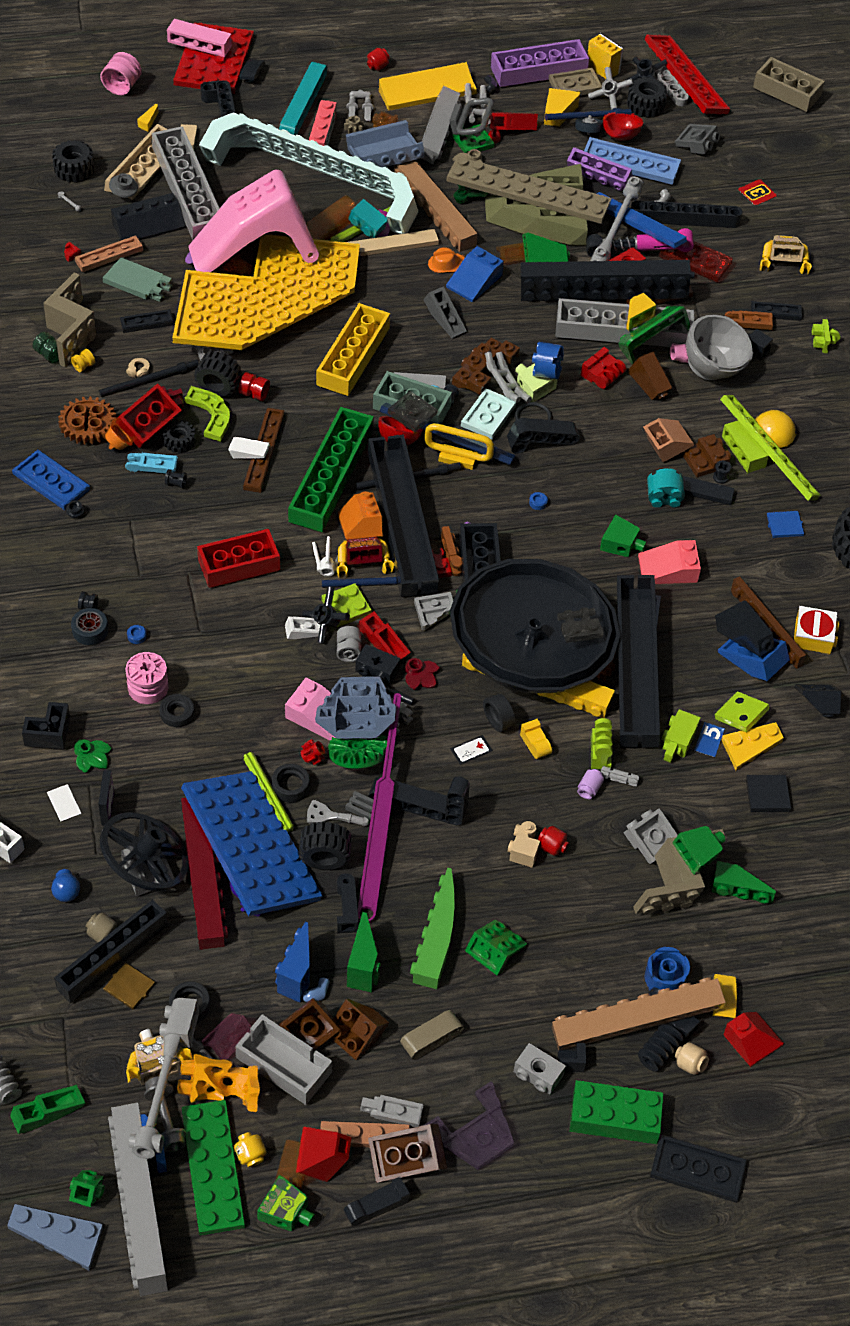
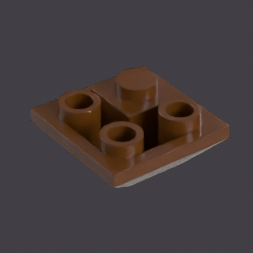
[331,999,389,1060]

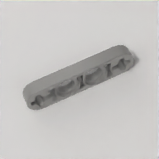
[654,66,689,106]

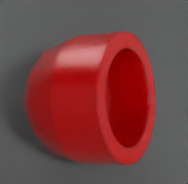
[488,129,501,143]

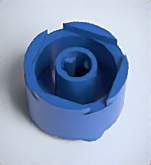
[532,342,564,379]
[645,947,690,991]

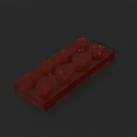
[659,241,733,282]

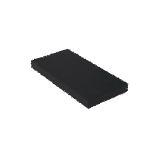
[650,1134,747,1203]

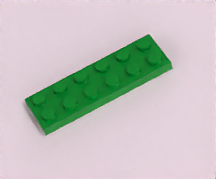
[182,1100,245,1236]

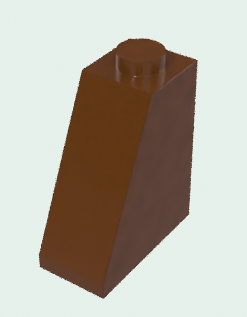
[627,352,672,400]

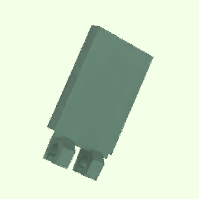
[103,258,173,302]

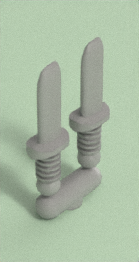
[346,90,374,121]

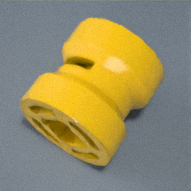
[71,349,95,372]

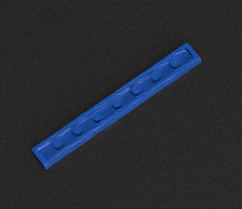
[596,192,687,248]

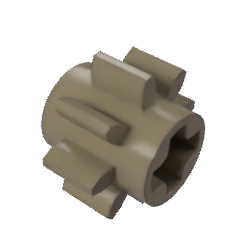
[344,116,364,134]

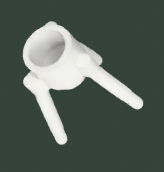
[312,536,339,576]

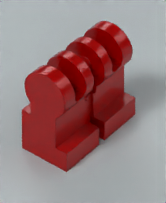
[580,347,626,389]

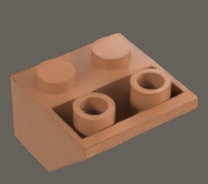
[643,418,694,462]

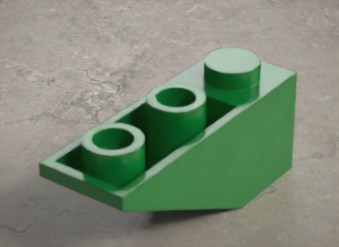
[711,861,776,904]

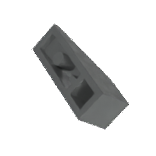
[423,286,467,338]

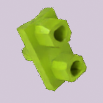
[812,319,840,353]

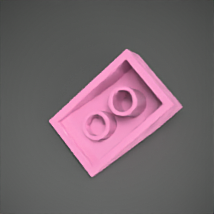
[285,678,335,740]

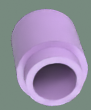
[577,769,604,799]

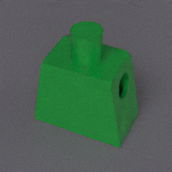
[600,515,647,557]
[672,826,725,875]

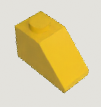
[626,293,656,331]

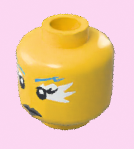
[234,1132,267,1168]

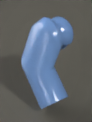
[303,978,330,1002]

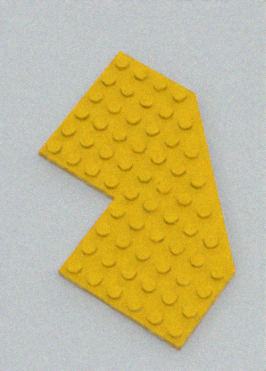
[172,234,360,350]

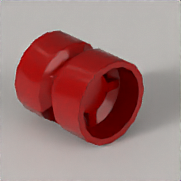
[238,372,270,401]

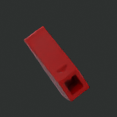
[490,111,538,130]

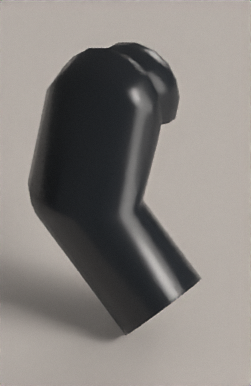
[484,75,498,94]

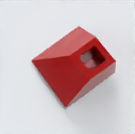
[296,1127,352,1182]

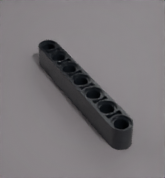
[631,200,743,228]

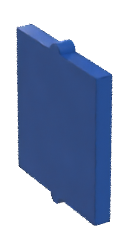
[767,511,804,538]

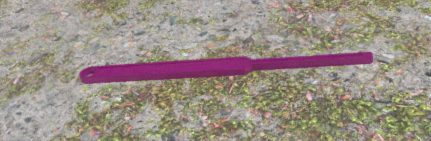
[358,693,401,924]

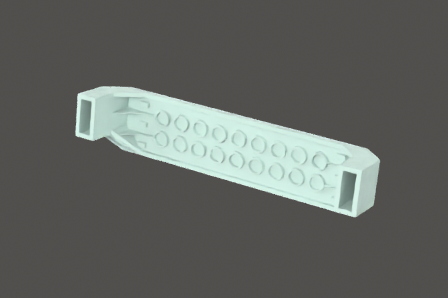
[199,112,418,234]

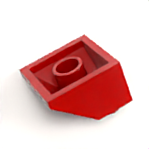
[723,1012,784,1067]

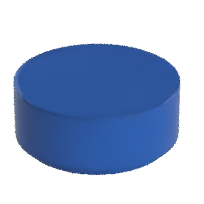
[529,492,548,510]
[127,625,147,644]

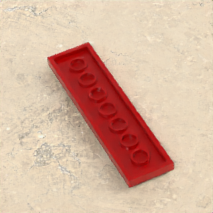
[644,35,730,115]

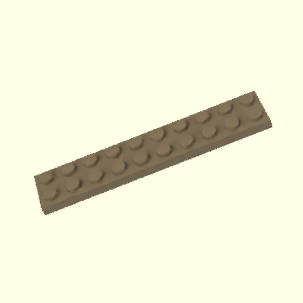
[447,156,612,224]

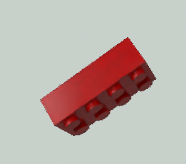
[197,529,280,588]

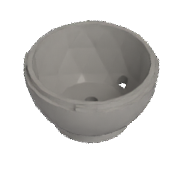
[685,315,753,380]

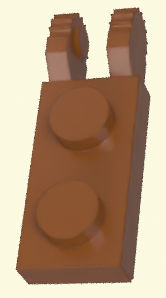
[725,311,773,330]
[441,526,462,576]

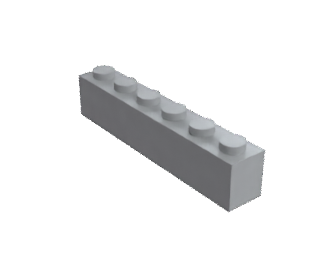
[421,85,460,164]

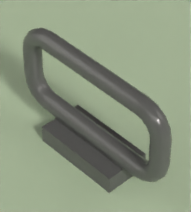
[449,98,494,136]

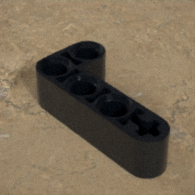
[200,80,235,117]
[507,418,580,454]

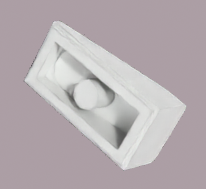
[229,437,270,459]
[285,617,327,639]

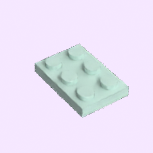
[461,388,516,439]

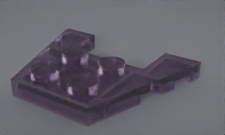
[423,1081,514,1170]

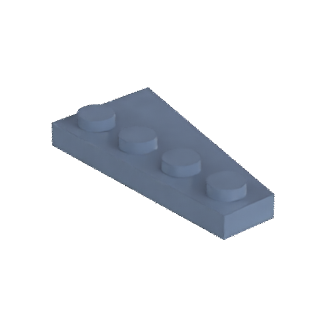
[7,1204,103,1271]

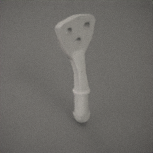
[307,800,370,827]

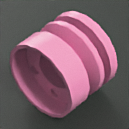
[101,52,141,95]
[125,652,168,704]

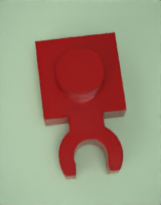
[432,548,452,578]

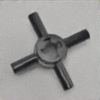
[624,56,668,81]
[302,587,350,644]

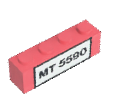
[309,100,336,146]

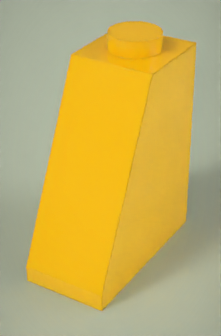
[544,88,580,126]

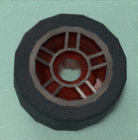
[71,608,108,645]

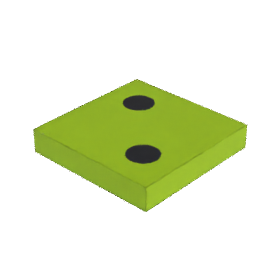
[714,691,769,732]

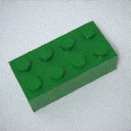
[569,1080,663,1144]

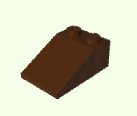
[368,1124,447,1183]

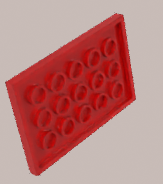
[173,23,254,94]

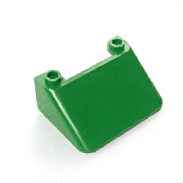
[619,306,691,365]

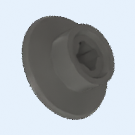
[109,173,138,197]

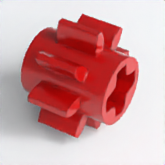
[301,739,325,765]

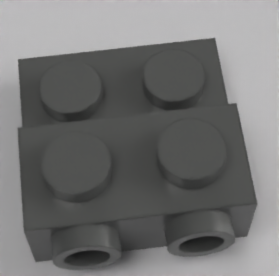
[675,124,720,154]

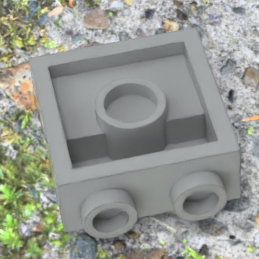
[623,808,678,864]

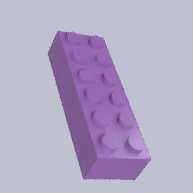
[491,39,589,87]

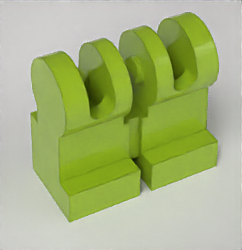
[591,718,612,770]

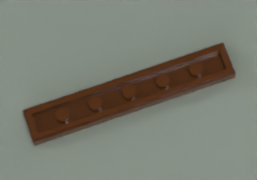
[243,408,285,493]

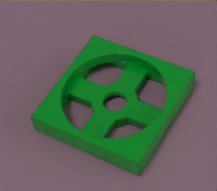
[452,124,494,153]

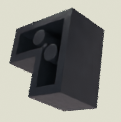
[22,702,70,749]

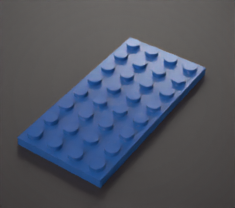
[181,771,322,916]

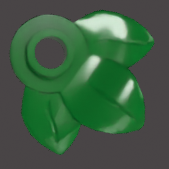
[74,739,111,773]

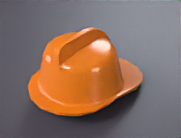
[428,247,465,273]
[105,418,133,451]

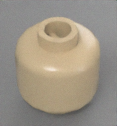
[675,1043,709,1075]

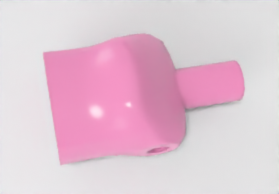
[670,343,688,363]

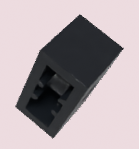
[355,644,400,686]

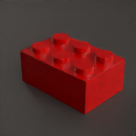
[115,383,182,448]

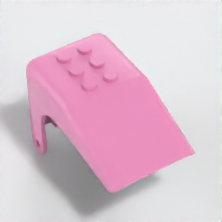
[188,169,319,272]

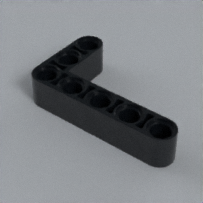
[368,776,470,825]

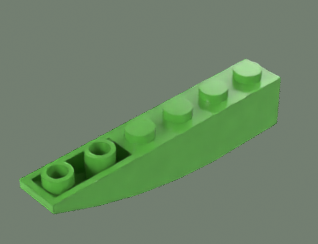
[410,868,454,989]

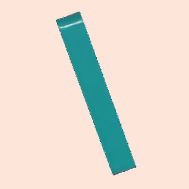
[279,62,328,136]

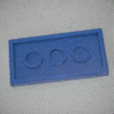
[12,450,90,510]

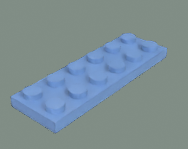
[584,137,681,185]

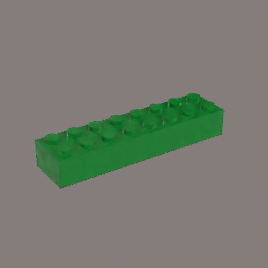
[288,407,374,532]

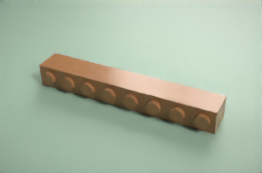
[393,160,478,252]
[552,977,725,1051]

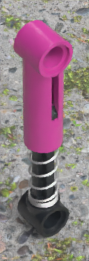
[586,228,694,257]

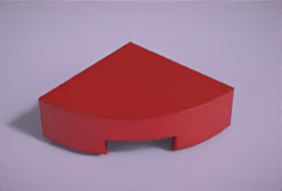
[64,242,81,262]

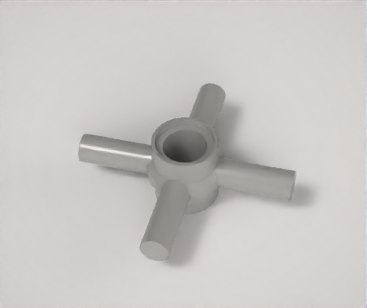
[588,67,634,110]

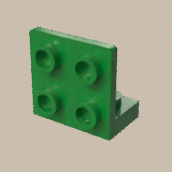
[465,920,527,976]

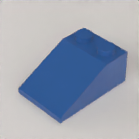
[446,246,504,302]
[718,638,790,681]

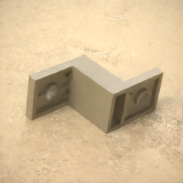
[43,272,96,367]
[633,829,725,915]

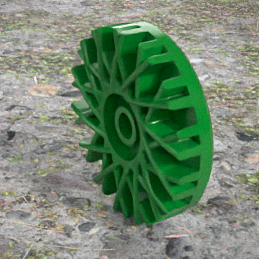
[328,734,387,769]

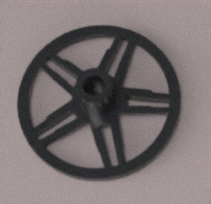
[100,812,189,891]

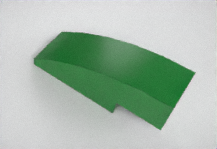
[10,1085,85,1134]

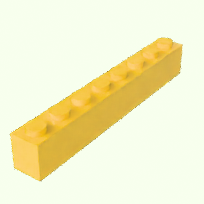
[462,654,615,718]

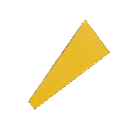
[137,104,159,132]

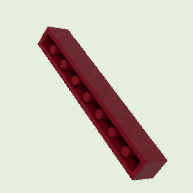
[181,798,228,950]

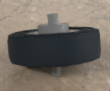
[575,115,603,135]

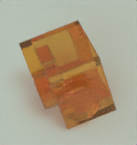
[372,111,398,128]

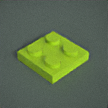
[322,583,372,627]

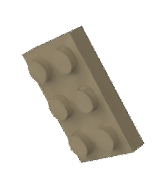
[549,68,602,95]

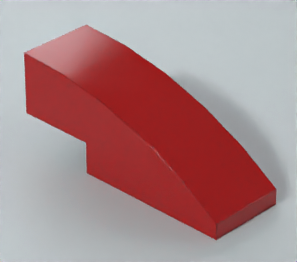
[357,611,411,660]

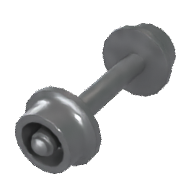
[144,1076,186,1153]

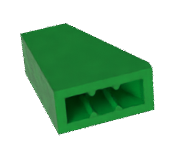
[522,232,570,262]

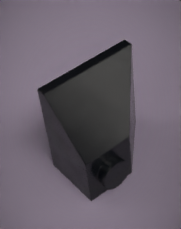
[795,684,841,717]

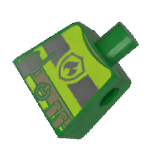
[257,1175,315,1231]

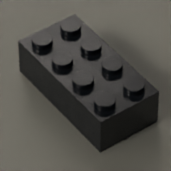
[459,523,501,583]

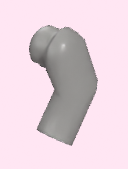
[656,189,671,202]

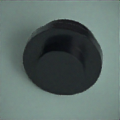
[66,501,84,518]

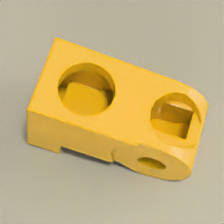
[520,719,552,759]

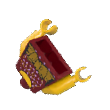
[337,537,394,578]

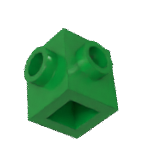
[69,1170,105,1207]

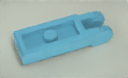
[125,453,178,473]

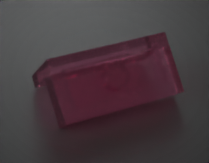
[202,1013,251,1060]

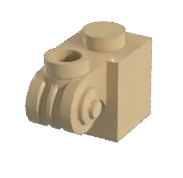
[507,821,540,868]

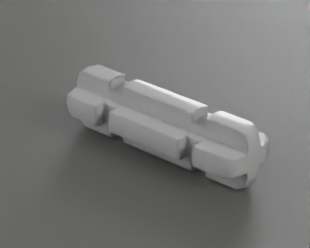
[601,766,639,786]

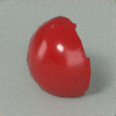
[603,112,644,141]
[378,416,423,446]

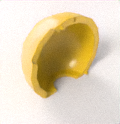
[755,410,796,448]

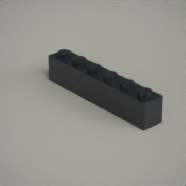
[54,900,168,1003]

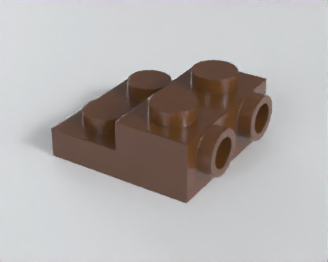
[681,434,731,477]

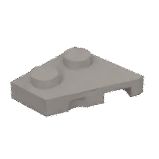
[414,592,453,631]

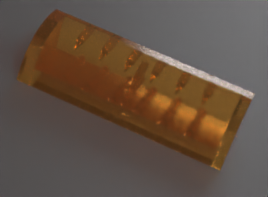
[306,195,356,240]

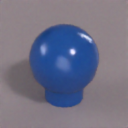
[51,869,80,902]

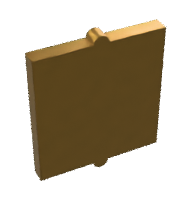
[104,963,155,1009]

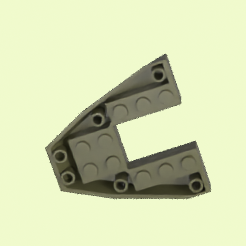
[485,164,588,245]

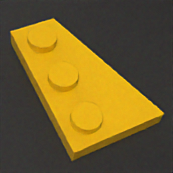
[721,722,784,771]

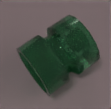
[32,332,59,364]

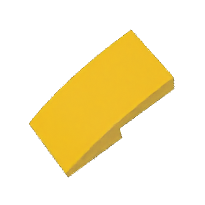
[713,974,737,1019]

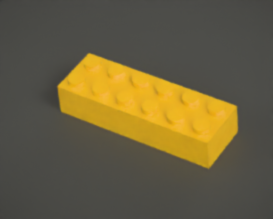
[316,303,390,396]

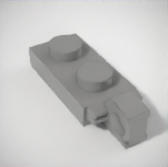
[360,1095,423,1127]

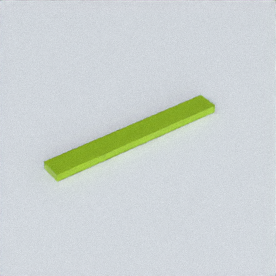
[720,395,820,501]

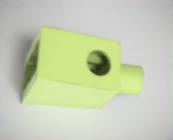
[516,363,557,402]

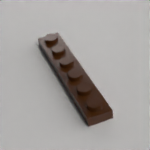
[731,576,806,669]

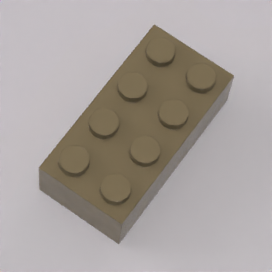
[753,57,825,112]

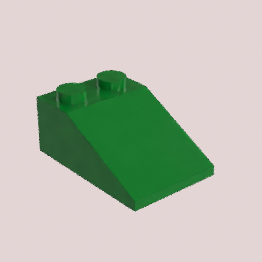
[347,912,380,992]

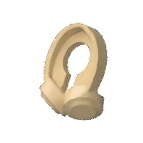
[126,358,150,378]

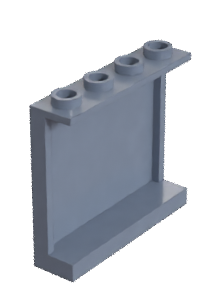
[346,120,425,168]

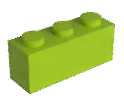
[722,421,769,473]

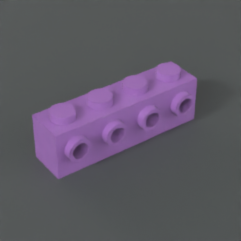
[567,147,633,190]

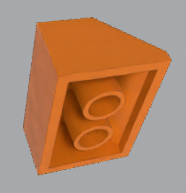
[338,491,382,540]

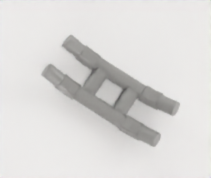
[464,83,490,125]
[485,352,532,403]

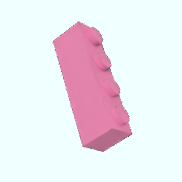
[167,19,232,57]

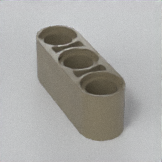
[400,1010,464,1060]

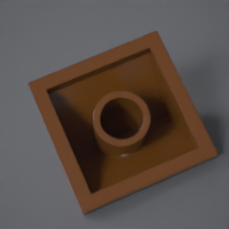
[279,998,340,1051]

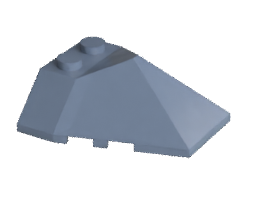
[315,677,396,740]

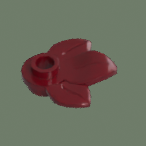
[405,658,440,690]

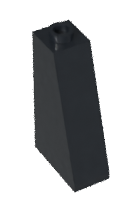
[715,600,775,657]

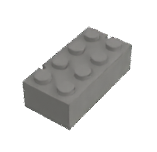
[235,1015,332,1105]

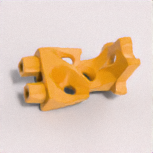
[177,1054,260,1112]

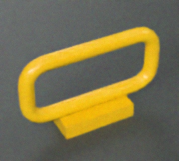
[425,423,494,470]

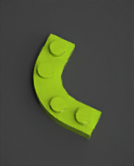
[185,386,230,442]

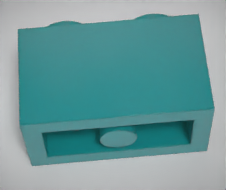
[348,199,388,238]

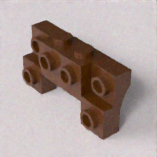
[452,338,520,395]

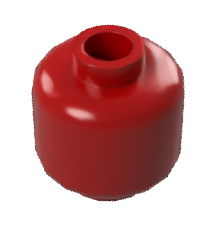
[366,48,390,71]
[538,826,569,856]

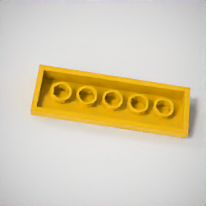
[379,62,477,111]

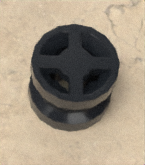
[78,591,99,610]

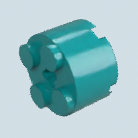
[647,468,685,507]

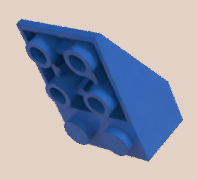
[275,921,310,1002]

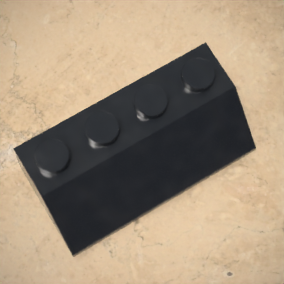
[111,193,186,241]

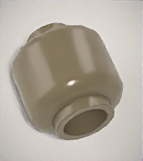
[85,913,117,943]

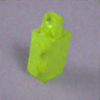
[661,709,701,763]

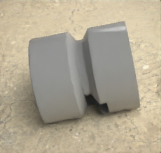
[337,626,361,662]

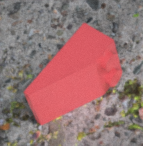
[638,540,701,584]

